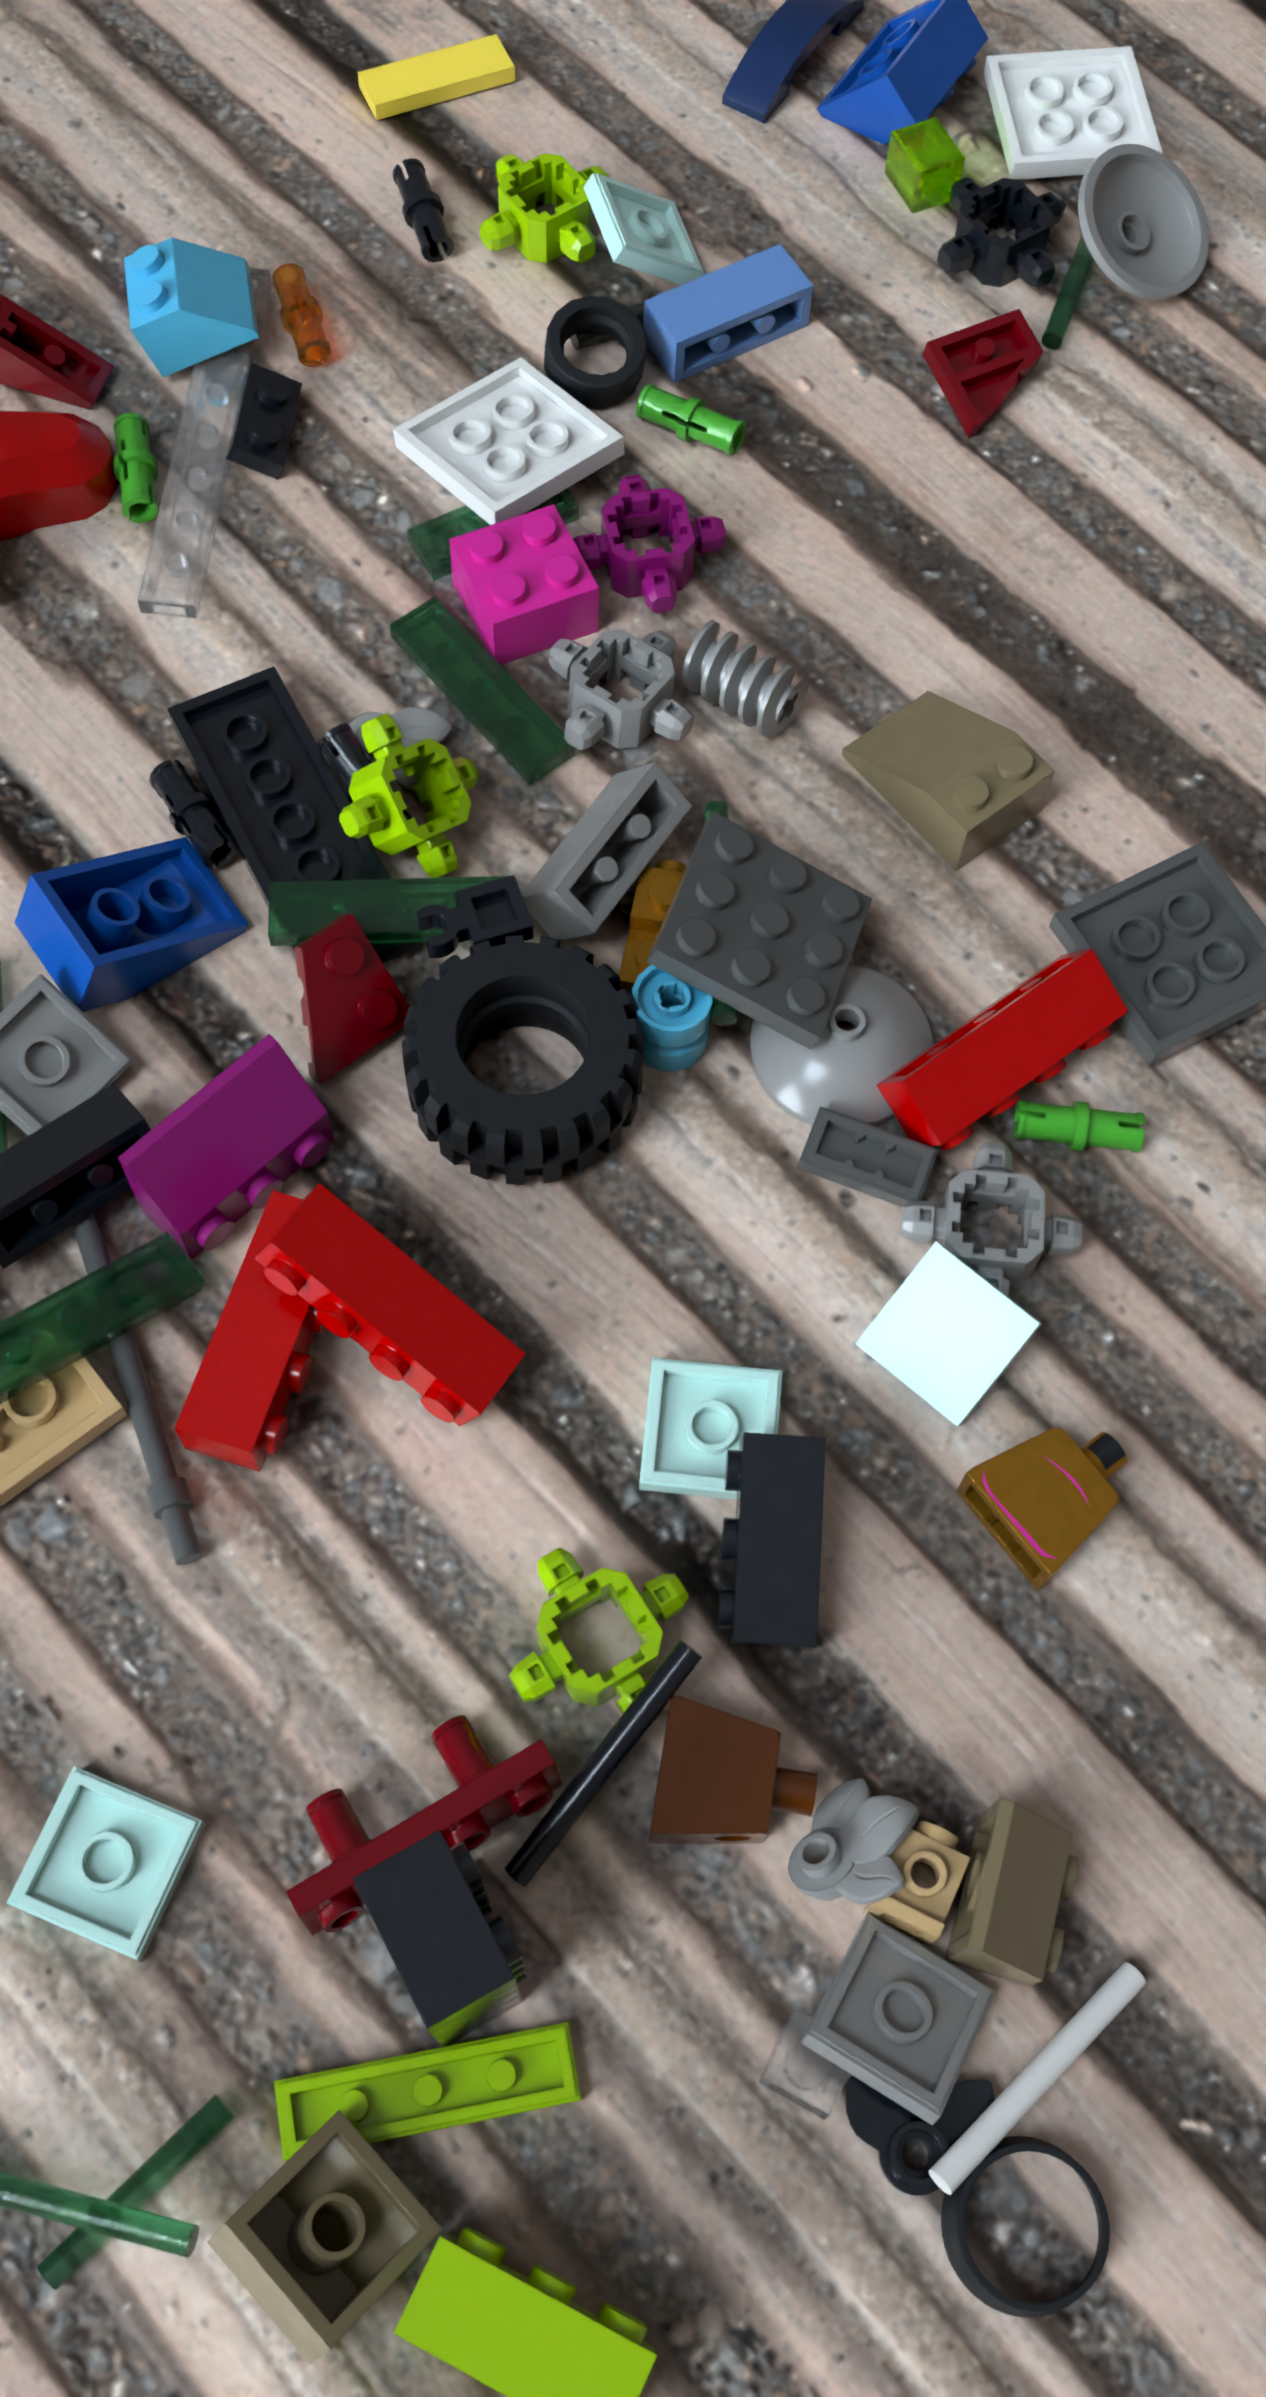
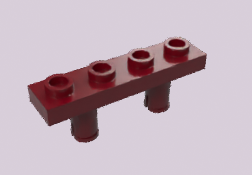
[286,1715,562,1936]

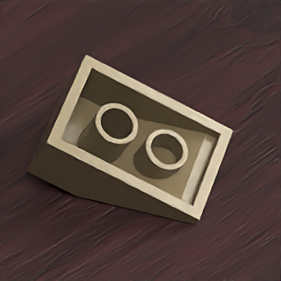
[842,691,1055,871]

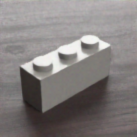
[521,762,692,940]

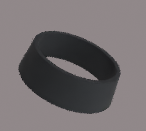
[941,2136,1110,2318]

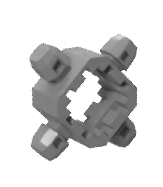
[548,630,694,750]
[900,1142,1083,1296]

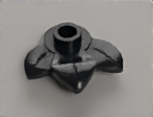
[845,2075,994,2196]

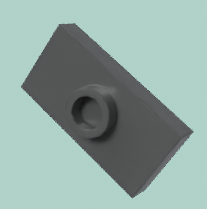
[797,1106,939,1207]

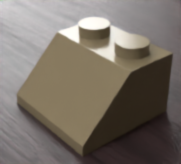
[945,1797,1079,1987]
[207,2110,442,2365]

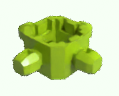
[480,153,609,263]
[339,713,479,880]
[509,1548,689,1722]

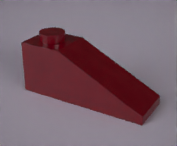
[0,294,114,410]

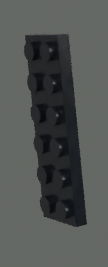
[167,666,423,964]

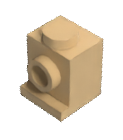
[863,1821,970,1945]

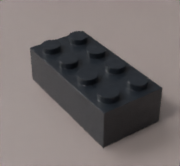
[353,1830,527,2047]

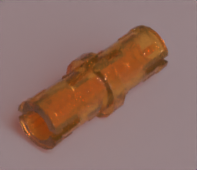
[272,263,331,367]

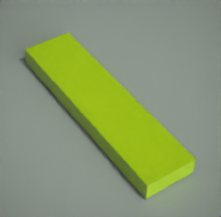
[274,2022,581,2161]

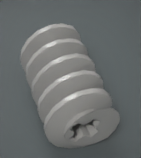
[682,620,809,739]

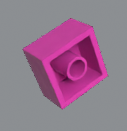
[449,504,599,667]

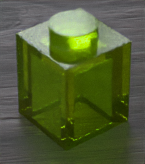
[885,117,965,214]

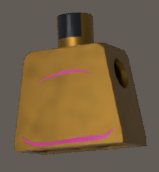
[956,1427,1127,1592]

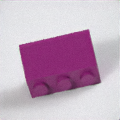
[118,1034,334,1260]

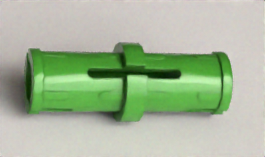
[636,384,746,456]
[113,413,158,523]
[1013,1099,1145,1153]

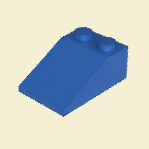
[14,837,249,1012]

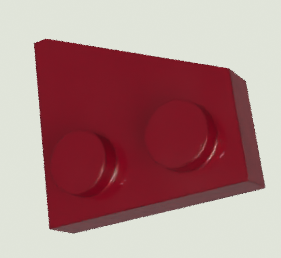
[923,309,1044,438]
[294,913,410,1084]

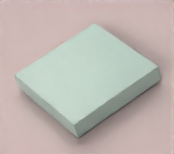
[583,173,704,285]
[855,1242,1042,1427]
[639,1357,782,1500]
[7,1766,206,1962]

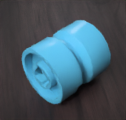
[632,965,713,1071]

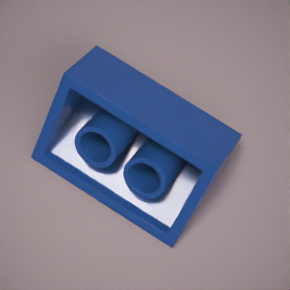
[817,0,989,144]

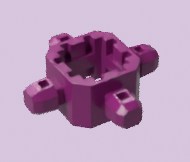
[572,474,726,613]

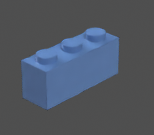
[643,244,814,383]

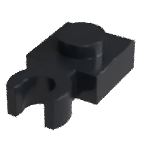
[416,875,534,958]

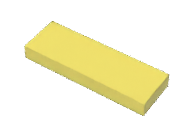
[358,34,515,120]

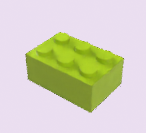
[394,2226,657,2397]

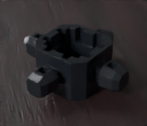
[937,177,1066,289]

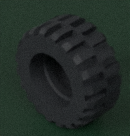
[402,935,645,1185]

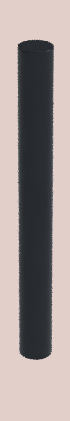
[504,1640,703,1887]

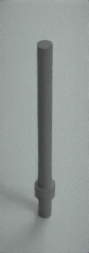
[72,1211,203,1565]

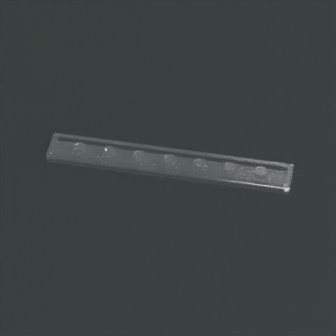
[138,268,272,618]

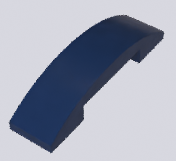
[722,0,864,123]

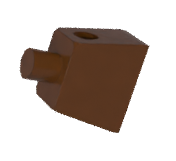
[648,1695,817,1844]

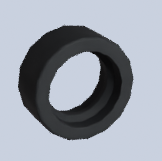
[544,295,647,409]

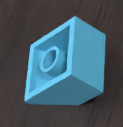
[124,237,259,377]

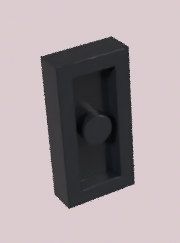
[226,362,302,480]

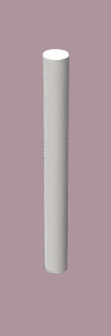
[928,1962,1146,2195]

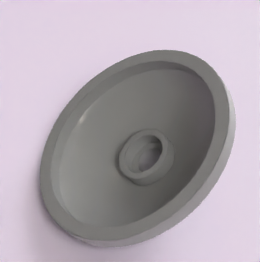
[1078,144,1209,301]
[750,964,933,1126]

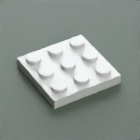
[983,46,1163,180]
[393,357,625,525]

